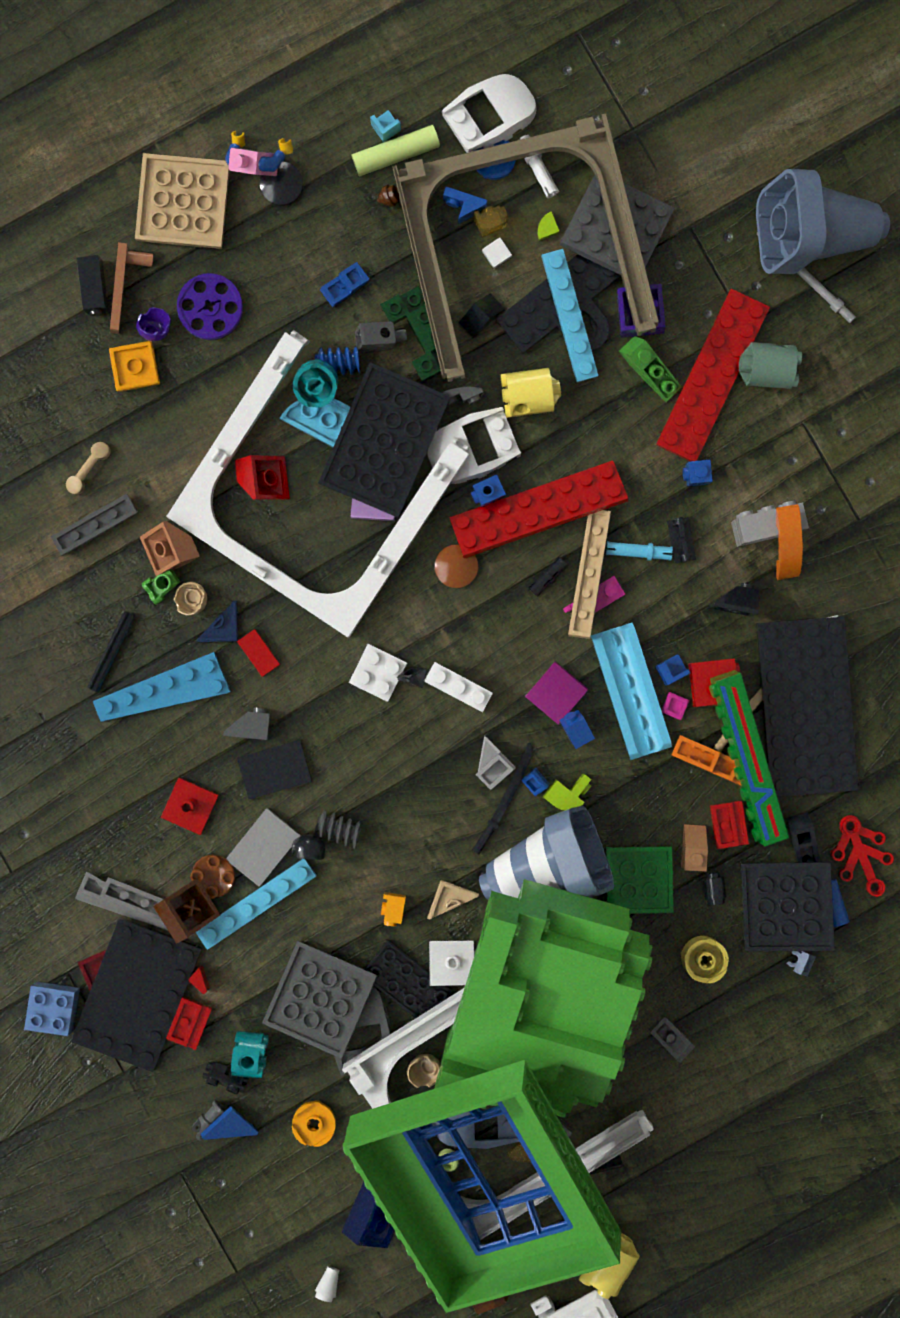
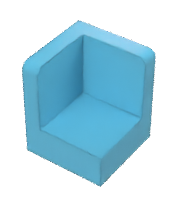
[370,110,401,143]

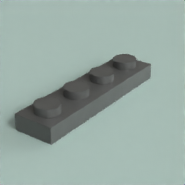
[51,494,139,556]

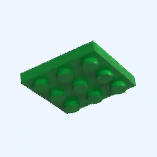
[606,846,673,914]

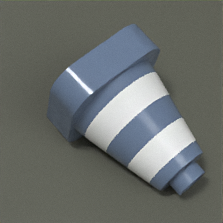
[479,806,614,900]

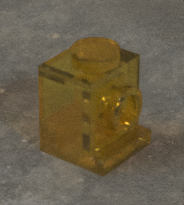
[474,205,509,238]

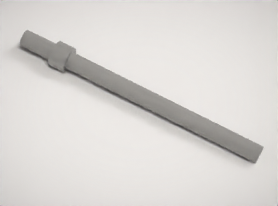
[757,232,856,323]

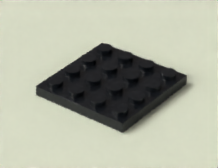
[741,861,835,951]

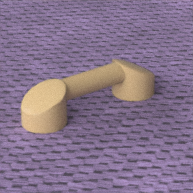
[66,442,111,495]

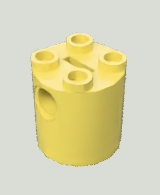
[501,368,561,418]
[579,1233,640,1299]

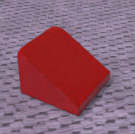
[188,965,210,994]

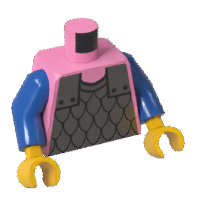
[225,131,293,176]

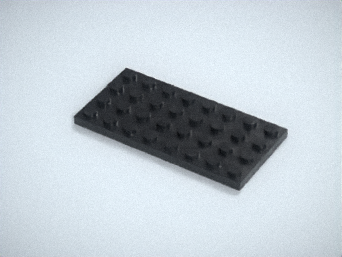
[756,616,858,797]

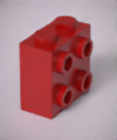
[688,658,740,707]

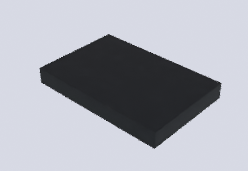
[237,740,312,799]

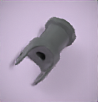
[192,1100,227,1141]

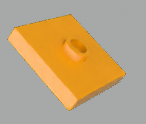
[109,341,160,392]

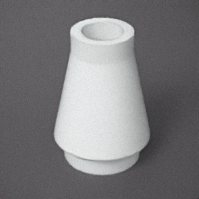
[315,1266,340,1302]

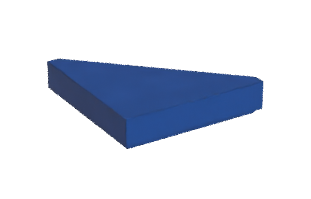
[201,1106,259,1140]

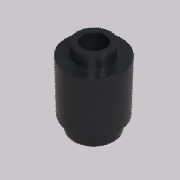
[702,872,727,905]

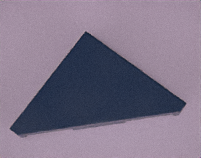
[197,601,238,642]

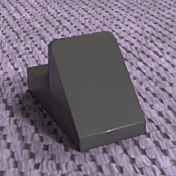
[650,1017,695,1063]

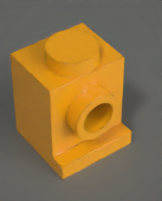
[381,892,406,927]

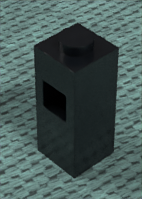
[77,255,109,316]

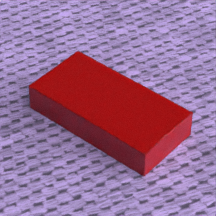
[237,629,280,677]

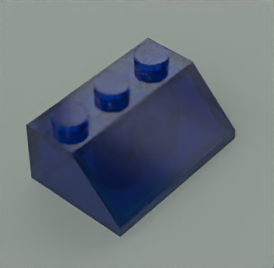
[342,1181,395,1248]

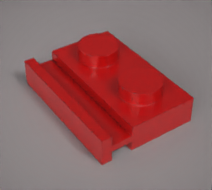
[710,800,749,849]
[166,997,212,1050]

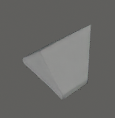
[476,735,516,790]

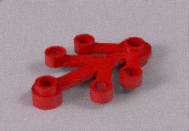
[830,815,894,897]

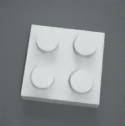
[349,644,407,702]

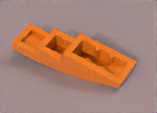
[672,735,741,786]

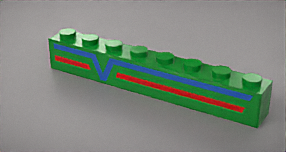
[709,670,789,847]

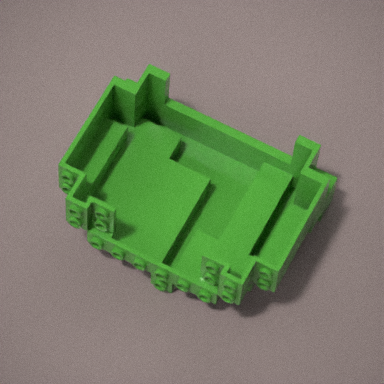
[434,879,652,1118]

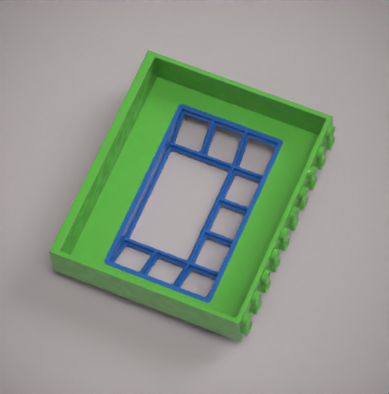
[343,1060,621,1313]

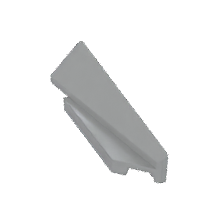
[75,872,168,930]

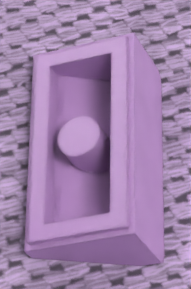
[351,498,395,521]

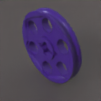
[177,273,243,340]

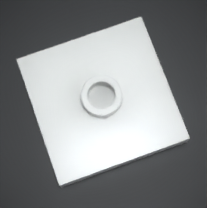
[429,941,474,986]

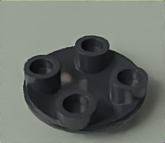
[260,162,303,205]

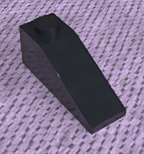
[786,813,820,862]

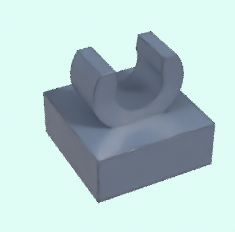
[787,951,816,977]

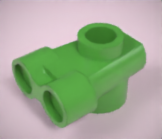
[142,569,180,605]

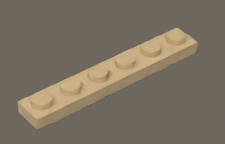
[568,510,611,639]

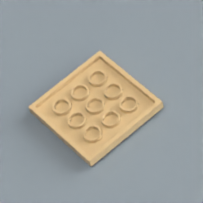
[135,153,230,249]

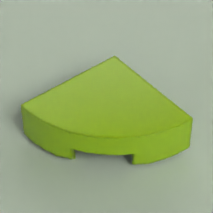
[537,211,559,241]

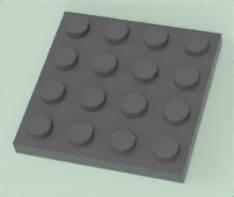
[560,175,674,275]
[262,941,378,1059]

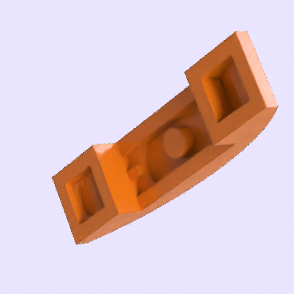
[776,504,803,580]

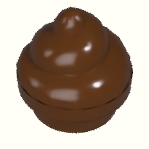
[377,185,400,207]

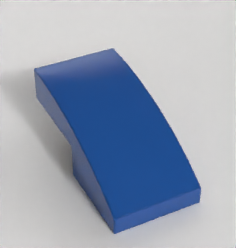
[320,262,370,308]

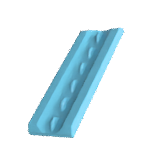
[591,623,672,760]

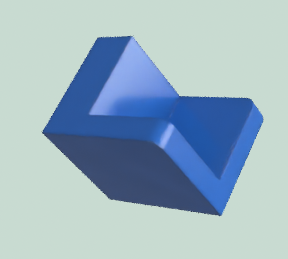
[655,655,691,685]

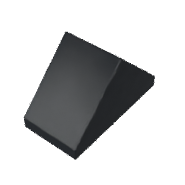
[459,293,505,339]

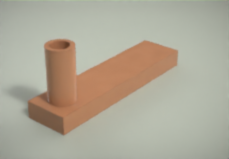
[110,242,153,334]

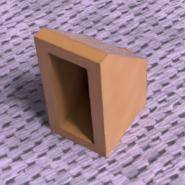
[681,824,708,872]

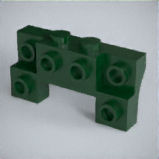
[380,286,441,383]

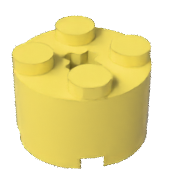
[681,936,729,983]

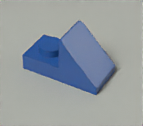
[443,187,487,224]

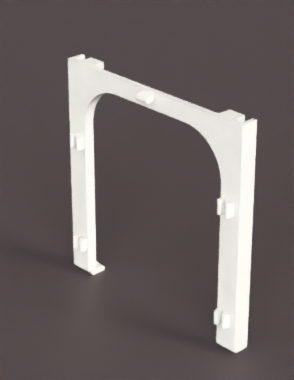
[166,330,470,637]
[342,988,654,1240]

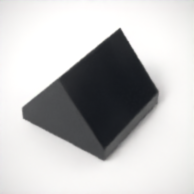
[397,666,426,688]

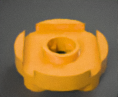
[292,1100,336,1147]

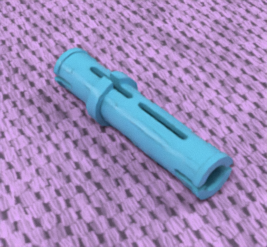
[606,541,673,561]

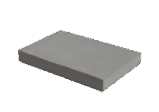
[226,808,301,887]

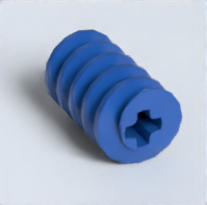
[315,347,360,375]

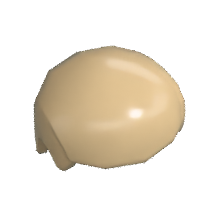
[174,582,207,616]
[407,1054,441,1088]

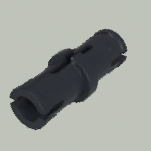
[528,556,568,597]

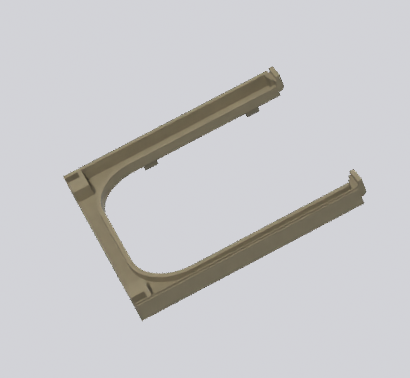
[392,114,659,382]

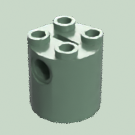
[739,342,802,389]

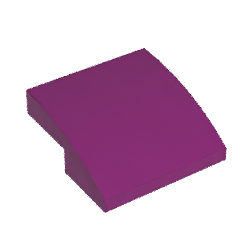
[525,661,588,725]

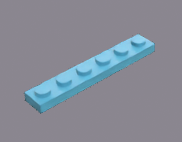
[541,249,598,382]
[196,859,317,950]

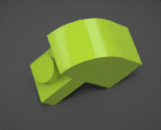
[542,774,591,810]

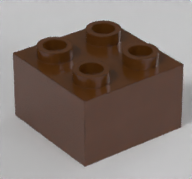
[153,878,220,944]

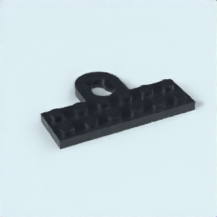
[496,254,622,354]

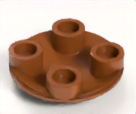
[435,545,478,588]
[190,854,235,899]

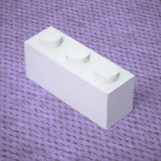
[424,662,493,712]

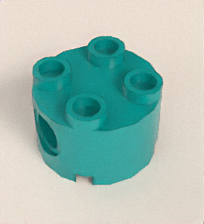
[293,359,338,408]
[231,1031,269,1078]

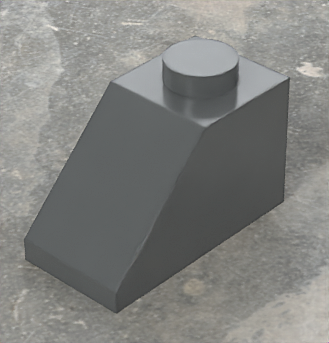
[223,708,272,740]

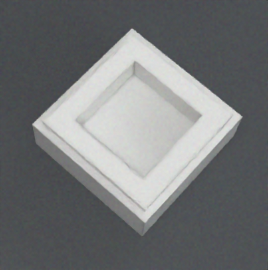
[482,238,512,269]

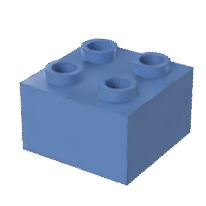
[24,982,80,1036]

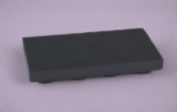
[364,940,455,1018]

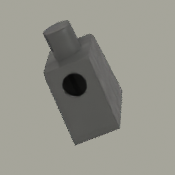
[355,321,407,354]

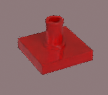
[161,777,219,835]

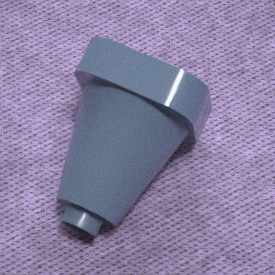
[756,169,890,274]

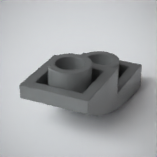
[441,387,483,406]

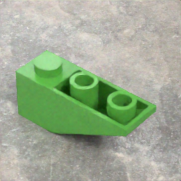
[619,336,682,402]

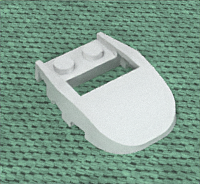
[442,74,536,153]
[427,407,521,484]

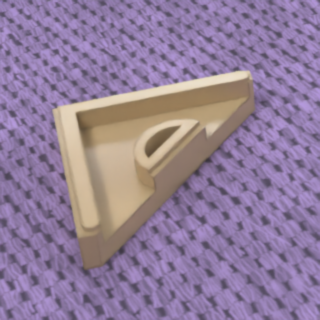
[427,880,479,919]

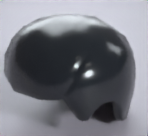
[292,834,325,860]

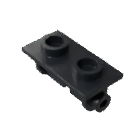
[667,517,696,563]
[203,1061,249,1095]

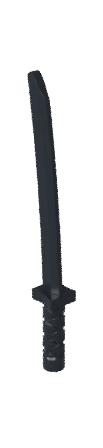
[472,742,532,855]

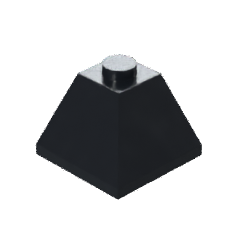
[708,583,759,617]

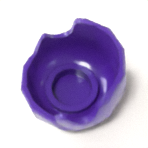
[136,307,171,341]

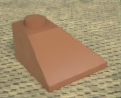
[140,521,200,576]

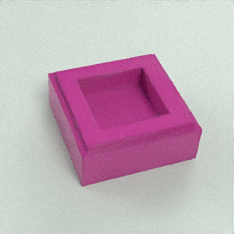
[661,692,690,720]

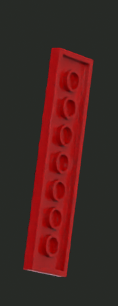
[656,289,770,462]
[449,461,628,558]

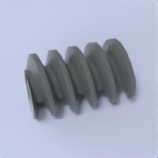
[313,810,361,849]

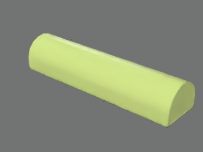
[351,125,440,177]

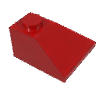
[235,455,290,500]

